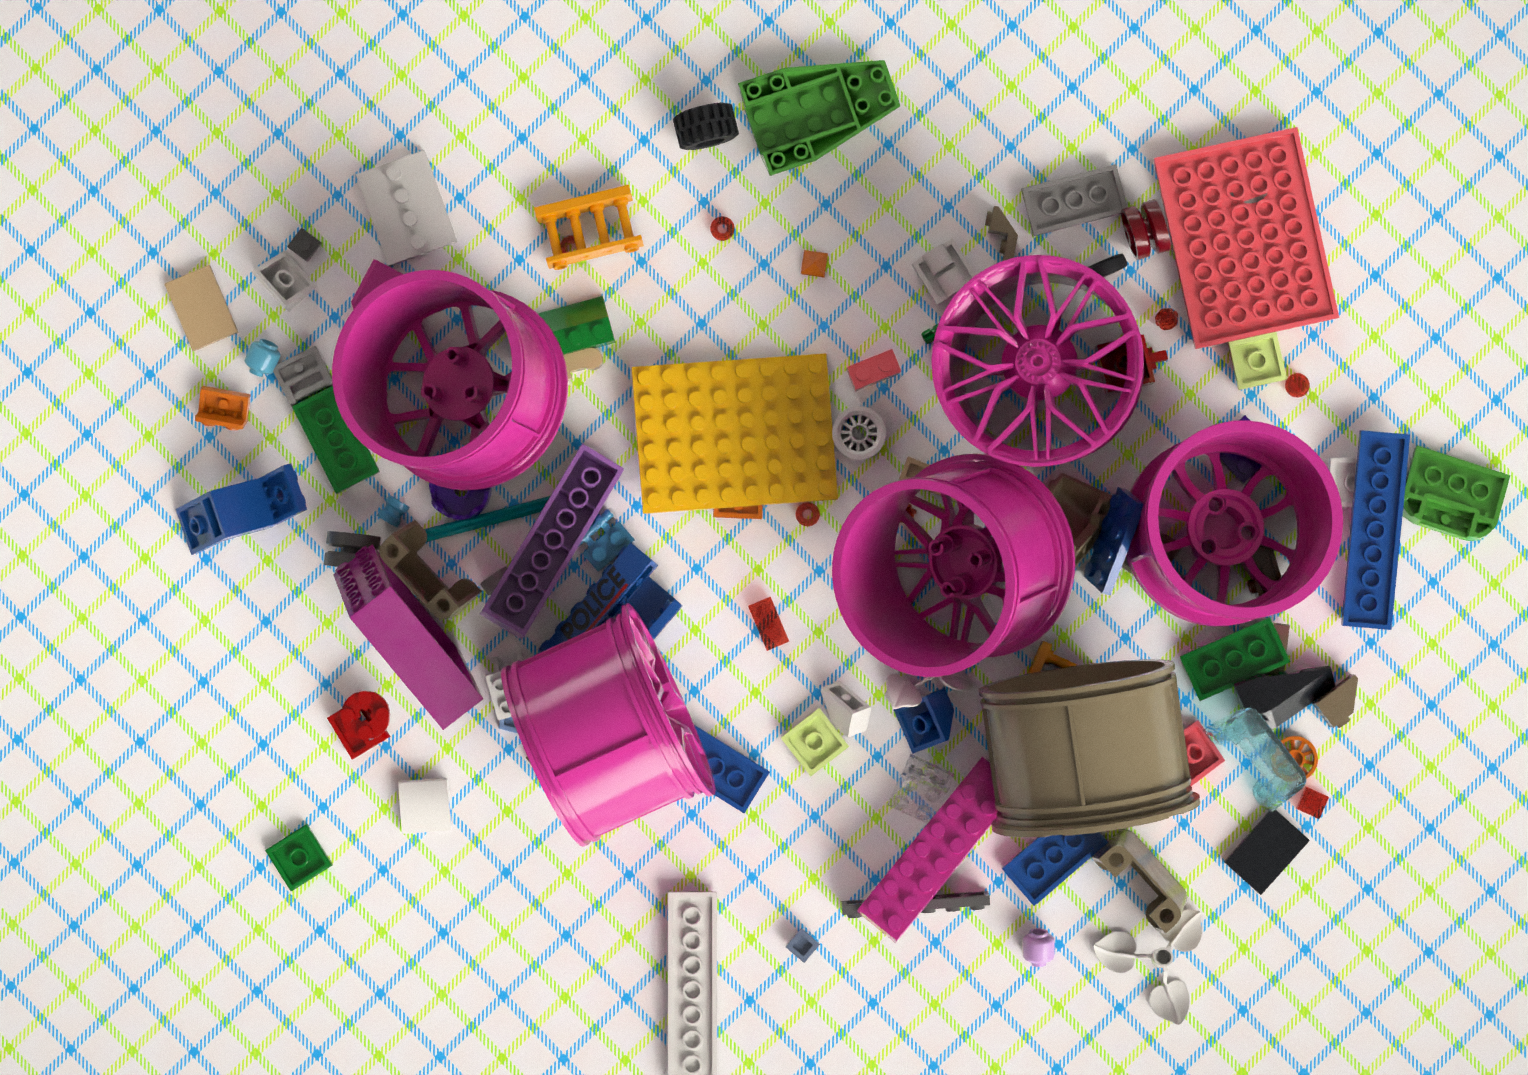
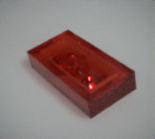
[748,596,789,651]

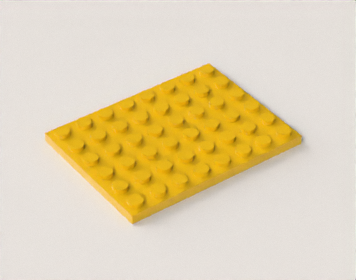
[631,353,838,514]

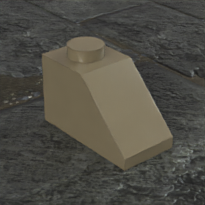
[1312,674,1358,728]

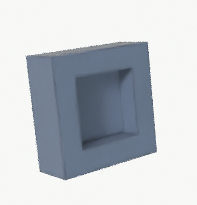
[785,928,820,963]

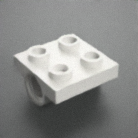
[911,238,976,306]

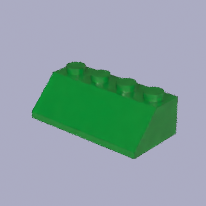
[538,296,616,355]

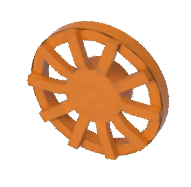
[1271,736,1318,782]

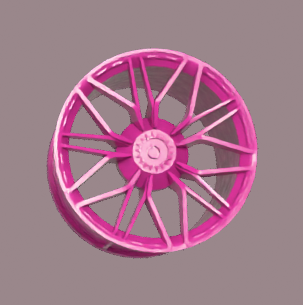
[931,255,1144,467]
[832,453,1075,677]

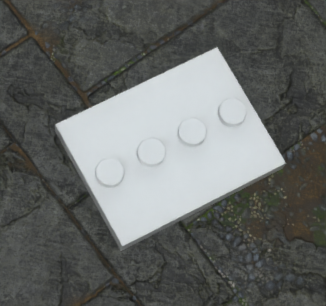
[356,150,458,267]

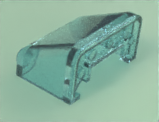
[1203,707,1306,812]

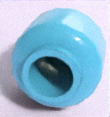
[244,339,281,377]

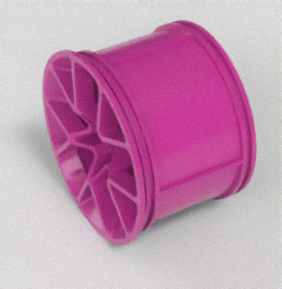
[332,270,568,490]
[501,603,715,847]

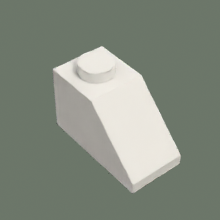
[821,681,871,737]

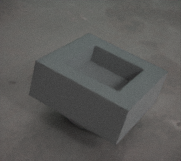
[287,227,322,262]

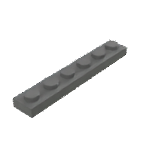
[841,891,990,918]

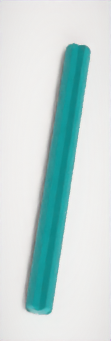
[424,496,550,542]

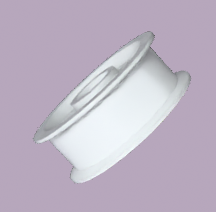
[832,406,886,461]

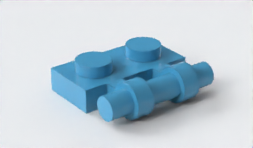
[578,509,635,572]

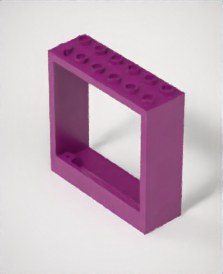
[333,544,483,730]

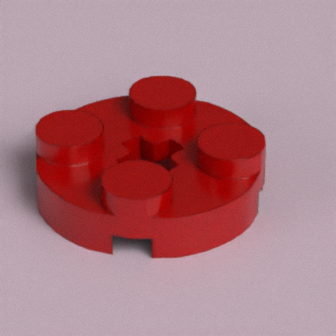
[340,691,391,740]

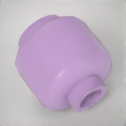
[1023,928,1055,967]

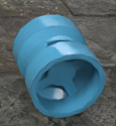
[377,495,410,528]

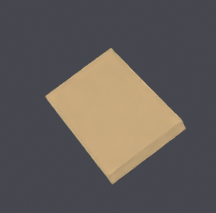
[164,265,239,351]

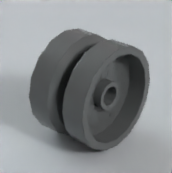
[323,531,381,567]

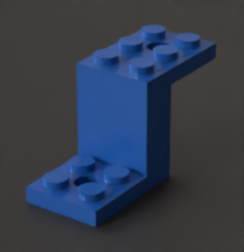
[175,463,307,555]

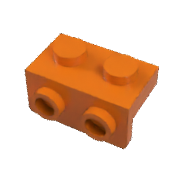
[195,386,251,431]

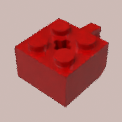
[1094,334,1168,395]

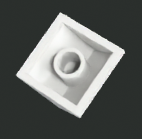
[252,251,317,312]

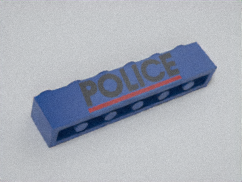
[537,542,658,654]

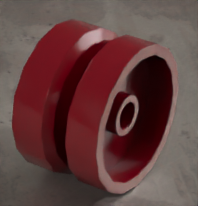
[1121,199,1171,260]

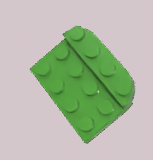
[1403,445,1511,541]

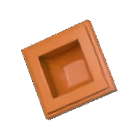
[801,250,828,278]

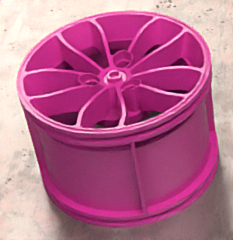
[1126,421,1343,626]

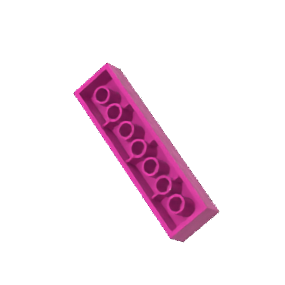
[857,756,998,943]

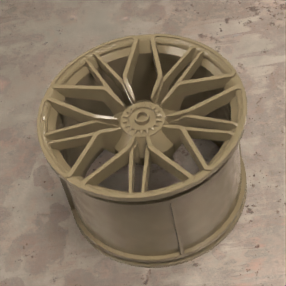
[978,659,1201,837]

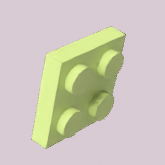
[1227,332,1287,390]
[781,708,849,777]

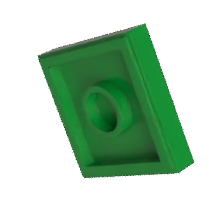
[265,824,333,892]

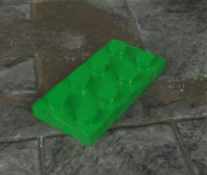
[292,386,380,494]
[1180,617,1291,701]

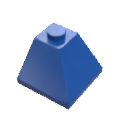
[893,687,954,754]

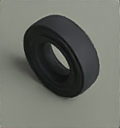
[1088,253,1128,277]

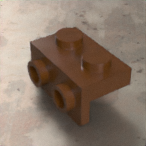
[1242,546,1281,598]

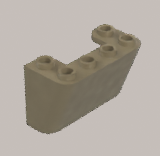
[379,520,482,619]
[1091,830,1187,934]

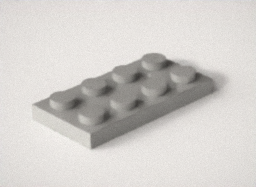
[1021,164,1127,237]

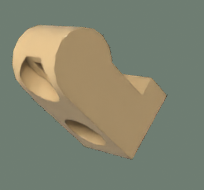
[564,348,603,381]

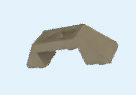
[985,206,1018,261]

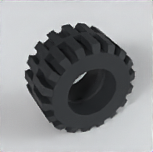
[673,102,739,150]

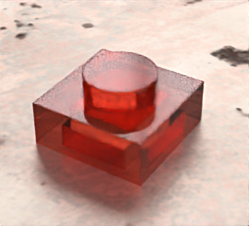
[1295,786,1329,819]

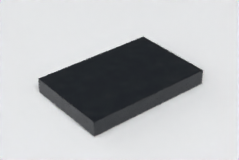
[1224,807,1310,895]

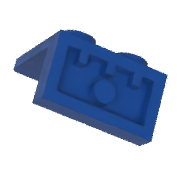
[618,577,683,639]

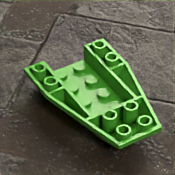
[738,60,901,176]

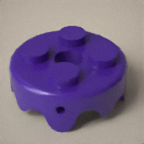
[429,482,492,520]

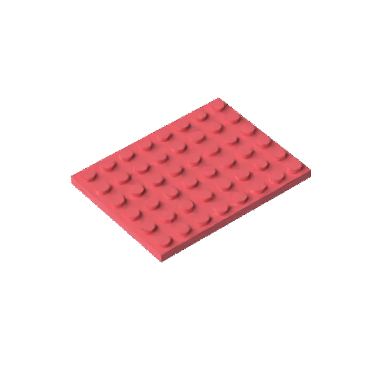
[1153,127,1339,349]

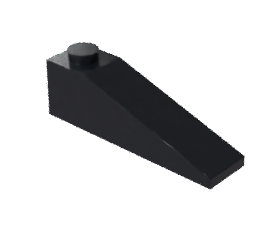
[1234,666,1336,737]

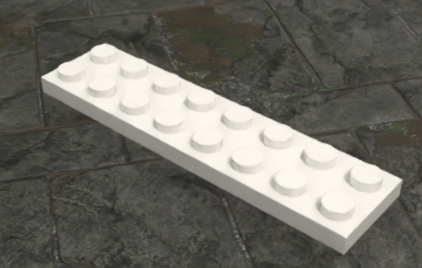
[668,891,717,1075]

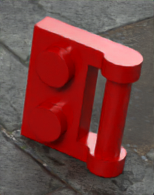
[327,709,391,760]

